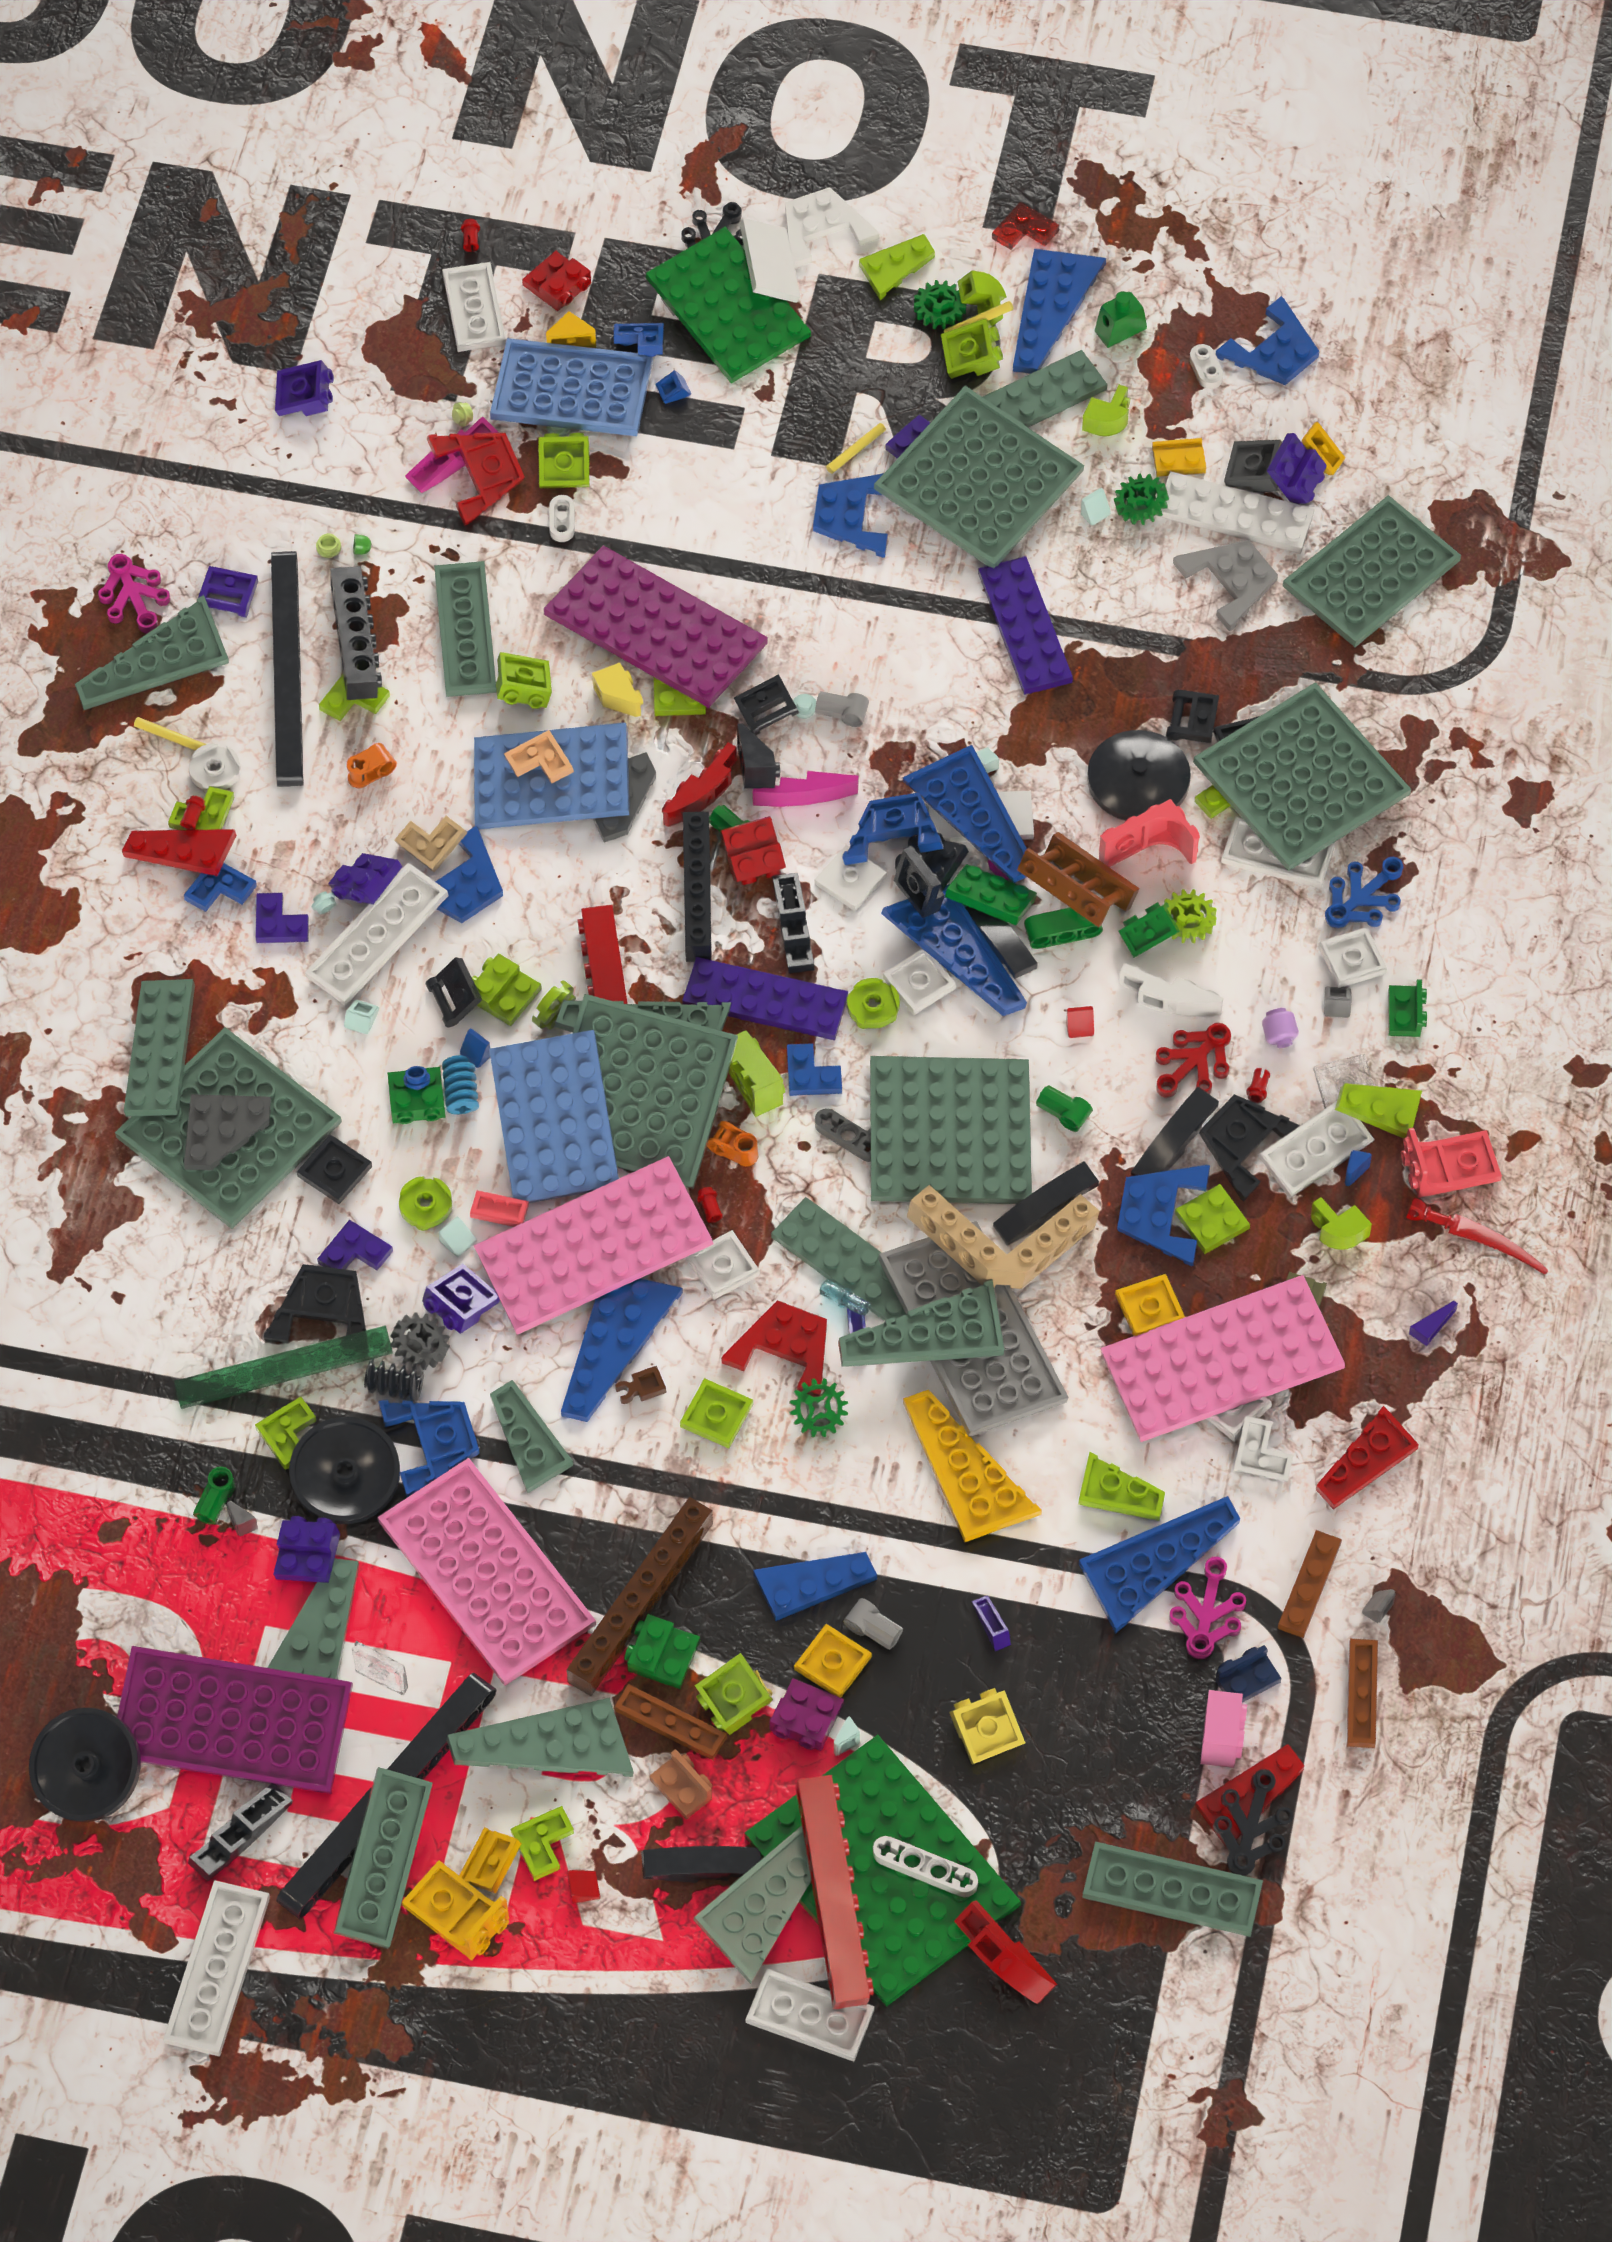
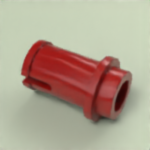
[461,219,480,252]
[180,795,206,830]
[1246,1068,1271,1103]
[696,1187,723,1223]

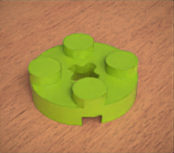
[847,978,900,1029]
[532,980,576,1030]
[399,1176,453,1231]

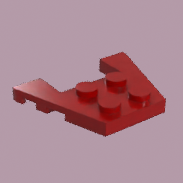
[427,433,525,526]
[721,1300,827,1397]

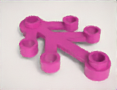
[98,554,170,634]
[1169,1557,1246,1659]

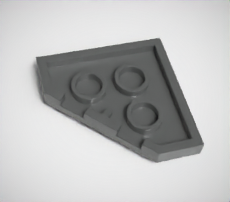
[593,752,656,843]
[184,1094,272,1170]

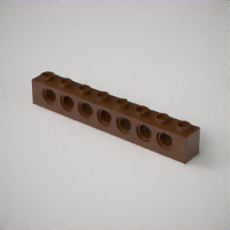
[566,1497,713,1696]

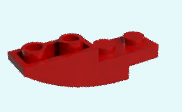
[662,742,737,827]
[954,1900,1057,2004]

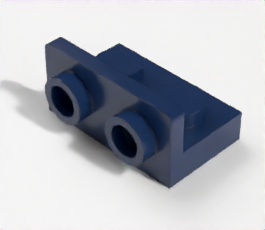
[1215,1645,1282,1703]

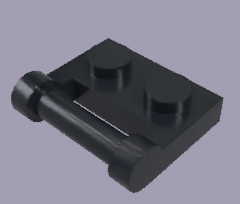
[734,674,799,735]
[1166,690,1219,743]
[425,957,482,1028]

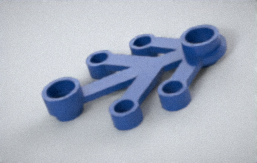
[1325,857,1403,928]

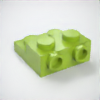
[941,318,1003,379]
[539,433,590,488]
[496,652,552,709]
[472,953,542,1026]
[695,1653,773,1735]

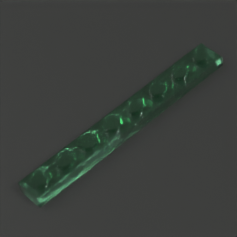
[174,1325,393,1409]

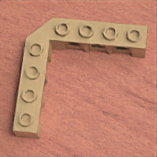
[907,1185,1100,1289]

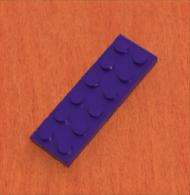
[978,556,1073,695]
[682,957,848,1040]

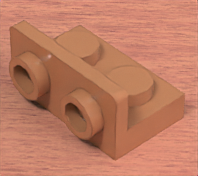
[649,1749,712,1820]

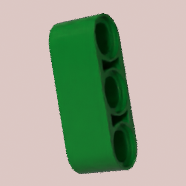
[1024,908,1103,949]

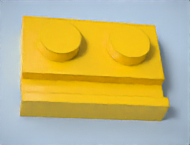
[1152,438,1206,477]
[459,1827,522,1894]

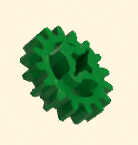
[914,280,966,329]
[1114,473,1169,525]
[789,1378,849,1438]

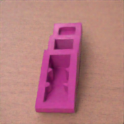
[405,416,499,493]
[753,771,859,807]

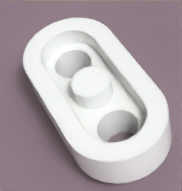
[1190,344,1223,389]
[549,495,575,542]

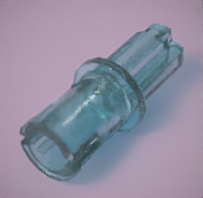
[820,1279,871,1316]

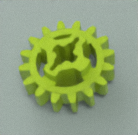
[1164,889,1217,943]

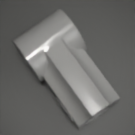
[815,691,869,727]
[843,1598,903,1650]

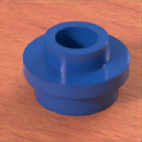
[403,1066,430,1090]

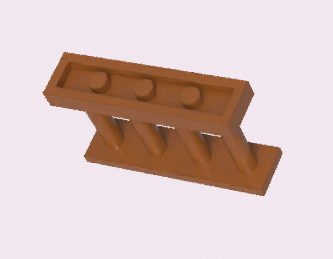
[1017,832,1140,927]

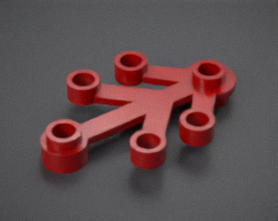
[1156,1023,1231,1098]

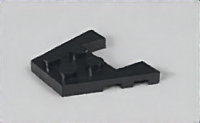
[1199,1094,1301,1202]
[264,1264,370,1354]

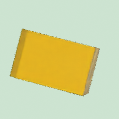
[546,311,596,348]
[1302,422,1345,475]

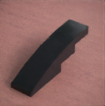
[772,872,815,974]
[965,906,1038,979]
[1131,1087,1219,1176]
[993,1161,1099,1246]
[188,1784,293,1881]
[641,1846,761,1883]

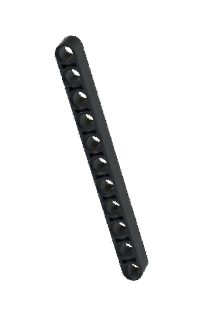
[271,551,304,787]
[276,1673,497,1919]

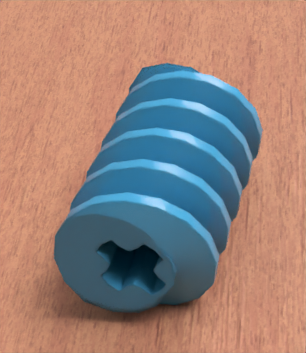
[442,1055,479,1115]

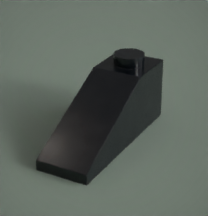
[737,723,780,789]

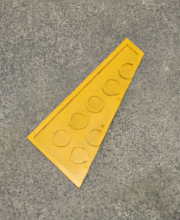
[903,1389,1042,1542]

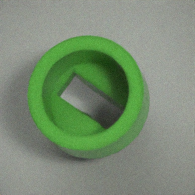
[353,534,372,555]

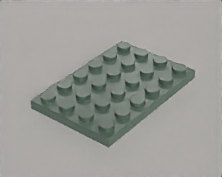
[1283,495,1461,647]

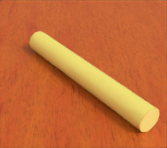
[944,301,1014,333]
[826,423,886,474]
[134,717,206,751]

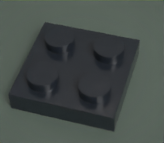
[297,1134,373,1204]

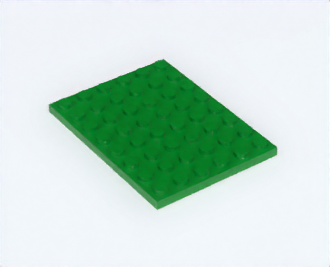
[744,1734,1021,2007]

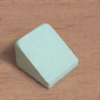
[1081,488,1111,525]
[976,747,999,773]
[344,999,380,1034]
[438,1216,477,1258]
[834,1716,860,1756]

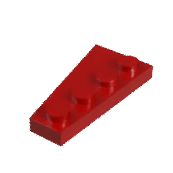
[122,829,237,876]
[1195,1744,1305,1850]

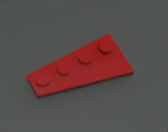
[1316,1405,1419,1510]

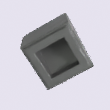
[1324,986,1352,1018]
[226,1501,258,1536]
[1362,1589,1396,1623]

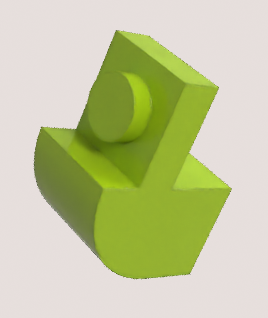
[957,270,1007,326]
[1082,384,1131,436]
[1311,1197,1372,1250]

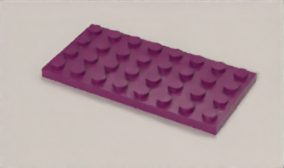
[544,545,768,708]
[117,1646,353,1794]

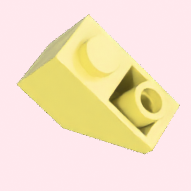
[592,663,643,717]

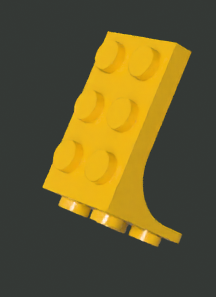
[402,1860,509,1960]

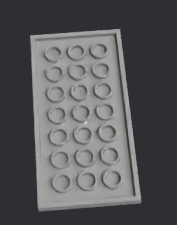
[878,1221,1069,1437]

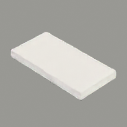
[739,218,801,303]
[442,262,506,352]
[928,791,1034,842]
[1221,816,1335,889]
[1258,1101,1375,1199]
[746,1968,874,2062]

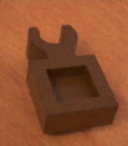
[615,1365,667,1404]

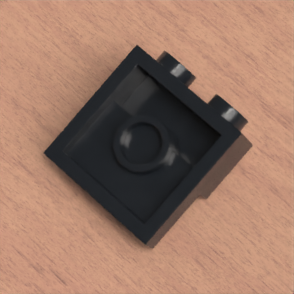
[895,833,969,890]
[893,846,945,918]

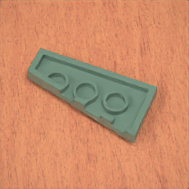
[490,1380,573,1494]

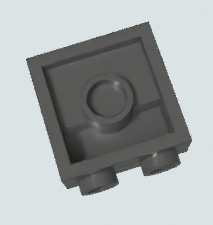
[1224,440,1282,492]

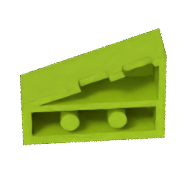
[728,1030,786,1117]

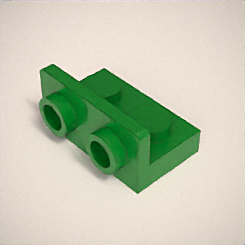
[1118,902,1180,958]
[1388,979,1427,1037]

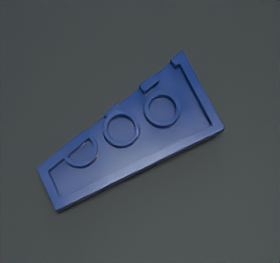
[753,1552,877,1621]

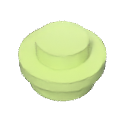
[452,402,473,427]
[316,533,341,558]

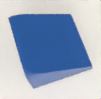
[655,370,692,404]
[460,1028,490,1068]
[1345,1150,1372,1186]

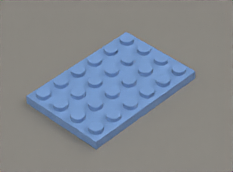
[490,338,653,437]
[474,722,630,830]
[489,1030,619,1203]

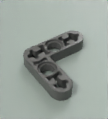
[815,1108,871,1162]

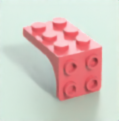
[1098,799,1200,867]
[1401,1128,1502,1198]

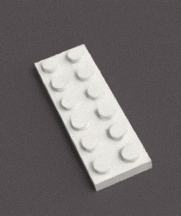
[1156,471,1315,554]
[305,863,449,1006]
[163,1880,270,2056]

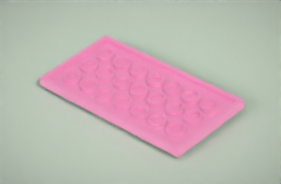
[474,1156,713,1335]
[1101,1275,1345,1442]
[378,1458,596,1686]

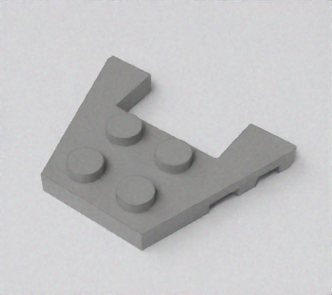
[1173,540,1278,631]

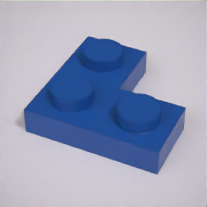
[614,323,664,357]
[184,863,257,912]
[787,1044,842,1096]

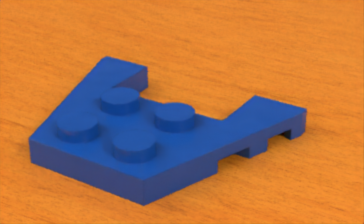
[1216,296,1319,385]
[813,473,888,558]
[842,793,943,865]
[435,826,503,924]
[1117,1165,1210,1266]
[378,1400,480,1498]

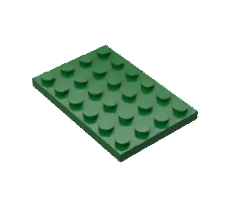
[646,226,811,384]

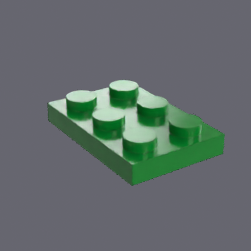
[945,864,1037,925]

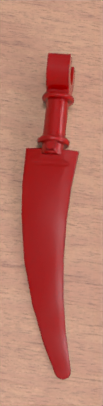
[1406,1198,1548,1274]

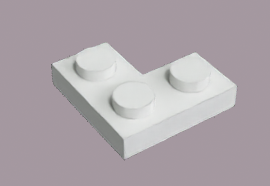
[1234,1416,1294,1482]

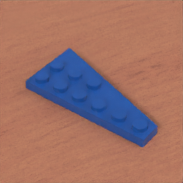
[1013,249,1106,374]
[902,745,1027,883]
[881,884,1027,1016]
[561,1278,683,1422]
[1079,1496,1241,1633]

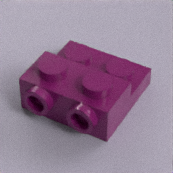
[770,1678,844,1751]

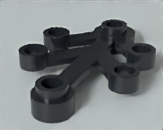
[681,202,744,249]
[1213,1769,1293,1876]

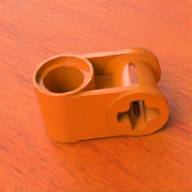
[347,743,397,788]
[707,1121,759,1167]

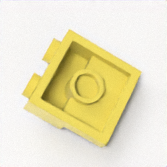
[949,1688,1025,1764]

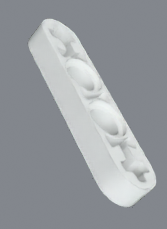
[873,1836,978,1897]

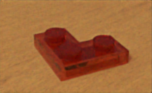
[992,202,1060,250]

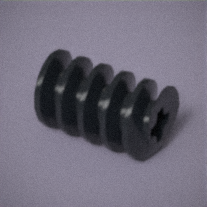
[364,1358,424,1402]

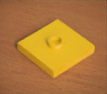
[1115,1274,1185,1336]
[794,1624,872,1698]

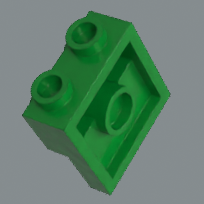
[387,1067,446,1124]
[624,1614,700,1689]

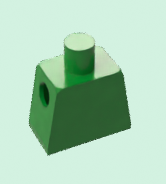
[1095,291,1147,348]

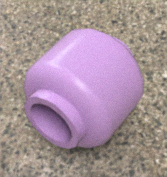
[1261,1008,1299,1049]

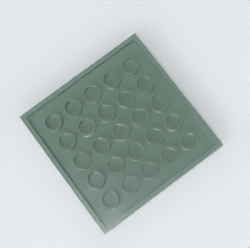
[874,386,1085,569]
[1193,682,1411,871]
[573,994,738,1189]
[115,1027,342,1229]
[870,1056,1032,1204]

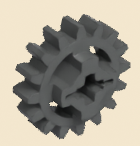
[390,1312,450,1370]

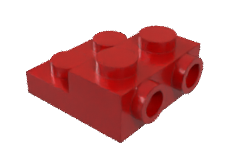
[522,251,591,312]
[720,816,786,885]

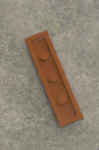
[1278,1530,1342,1638]
[1347,1638,1378,1748]
[614,1684,727,1761]

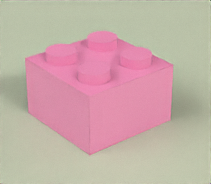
[1200,1690,1247,1768]

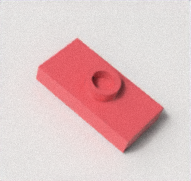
[470,1190,529,1227]

